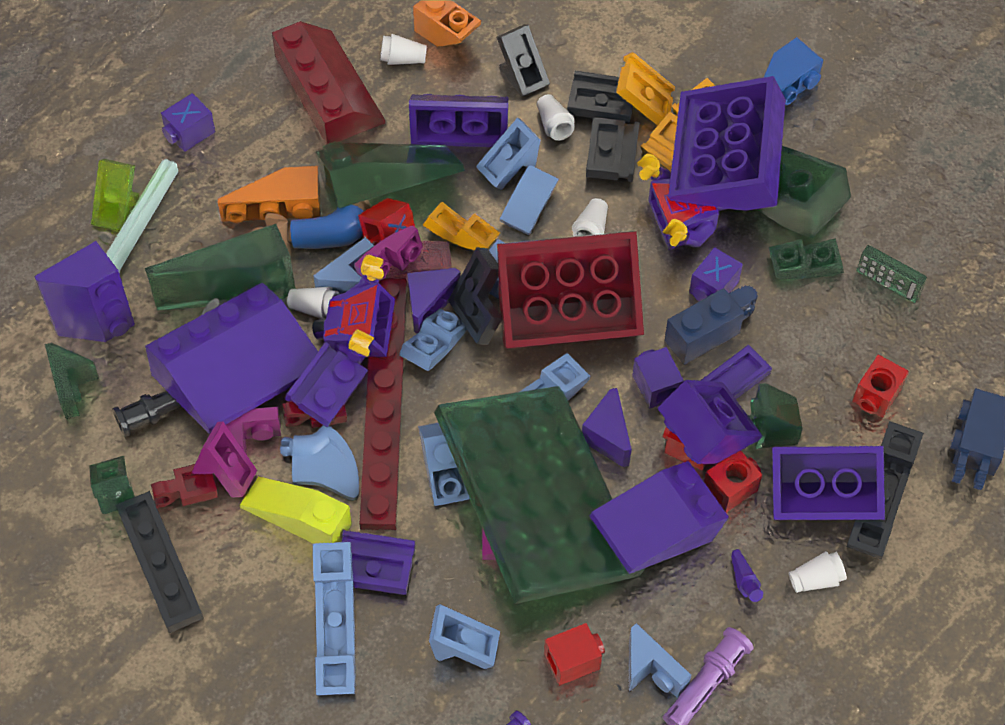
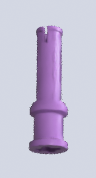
[663,627,754,725]

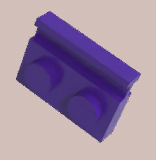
[285,342,368,428]
[342,530,416,595]

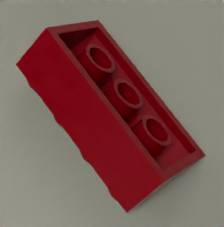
[272,21,385,147]

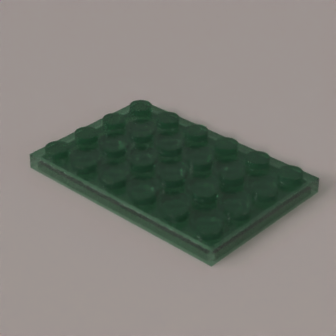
[434,386,645,604]

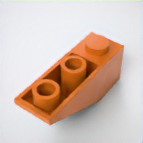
[218,166,321,223]

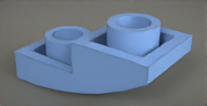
[500,165,559,236]
[399,309,467,371]

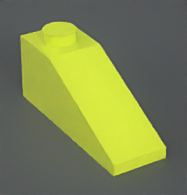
[240,476,352,544]

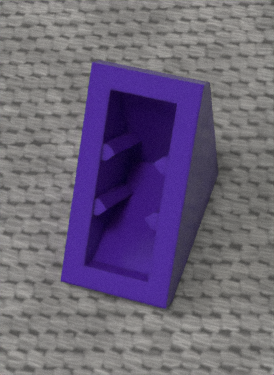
[407,268,461,333]
[581,388,632,467]

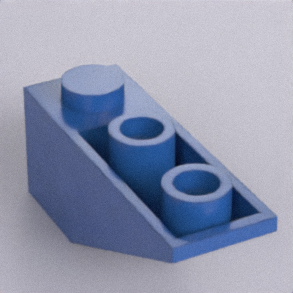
[764,37,823,106]

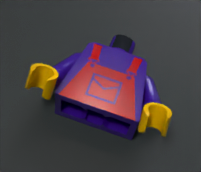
[637,154,729,250]
[312,255,395,364]

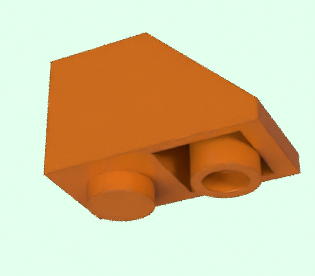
[413,0,481,47]

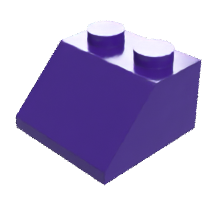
[658,380,763,464]

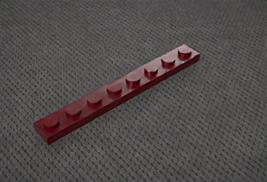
[359,278,407,530]

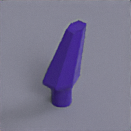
[731,549,763,602]

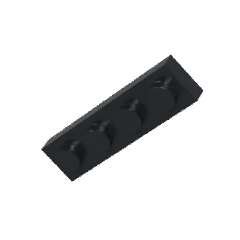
[116,491,204,633]

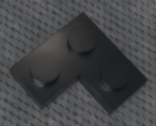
[448,247,503,345]

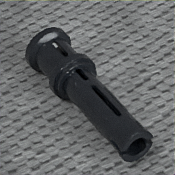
[112,391,182,437]

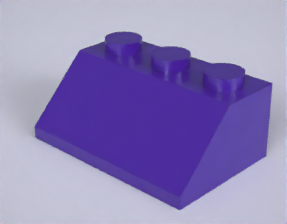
[409,94,509,147]
[34,241,135,342]
[772,446,885,520]

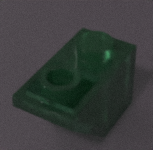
[748,383,803,449]

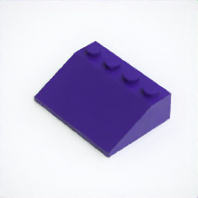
[668,76,786,211]
[145,283,318,434]

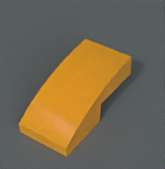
[423,202,500,251]

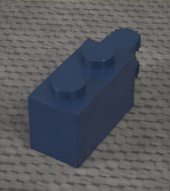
[664,285,758,365]
[950,388,1005,490]

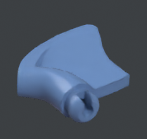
[280,425,359,501]

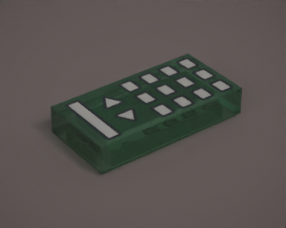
[856,245,927,303]

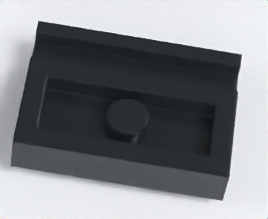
[567,71,633,124]
[586,117,640,182]

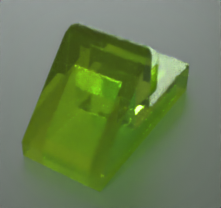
[91,159,139,231]

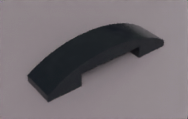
[846,421,924,560]

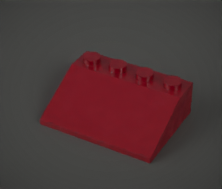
[497,231,644,348]

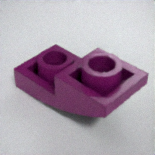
[354,226,423,280]

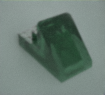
[45,343,99,419]
[89,456,135,514]

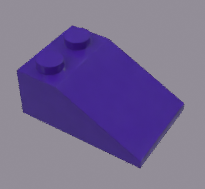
[590,461,729,574]

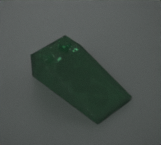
[315,142,465,208]
[757,145,851,238]
[145,224,296,310]

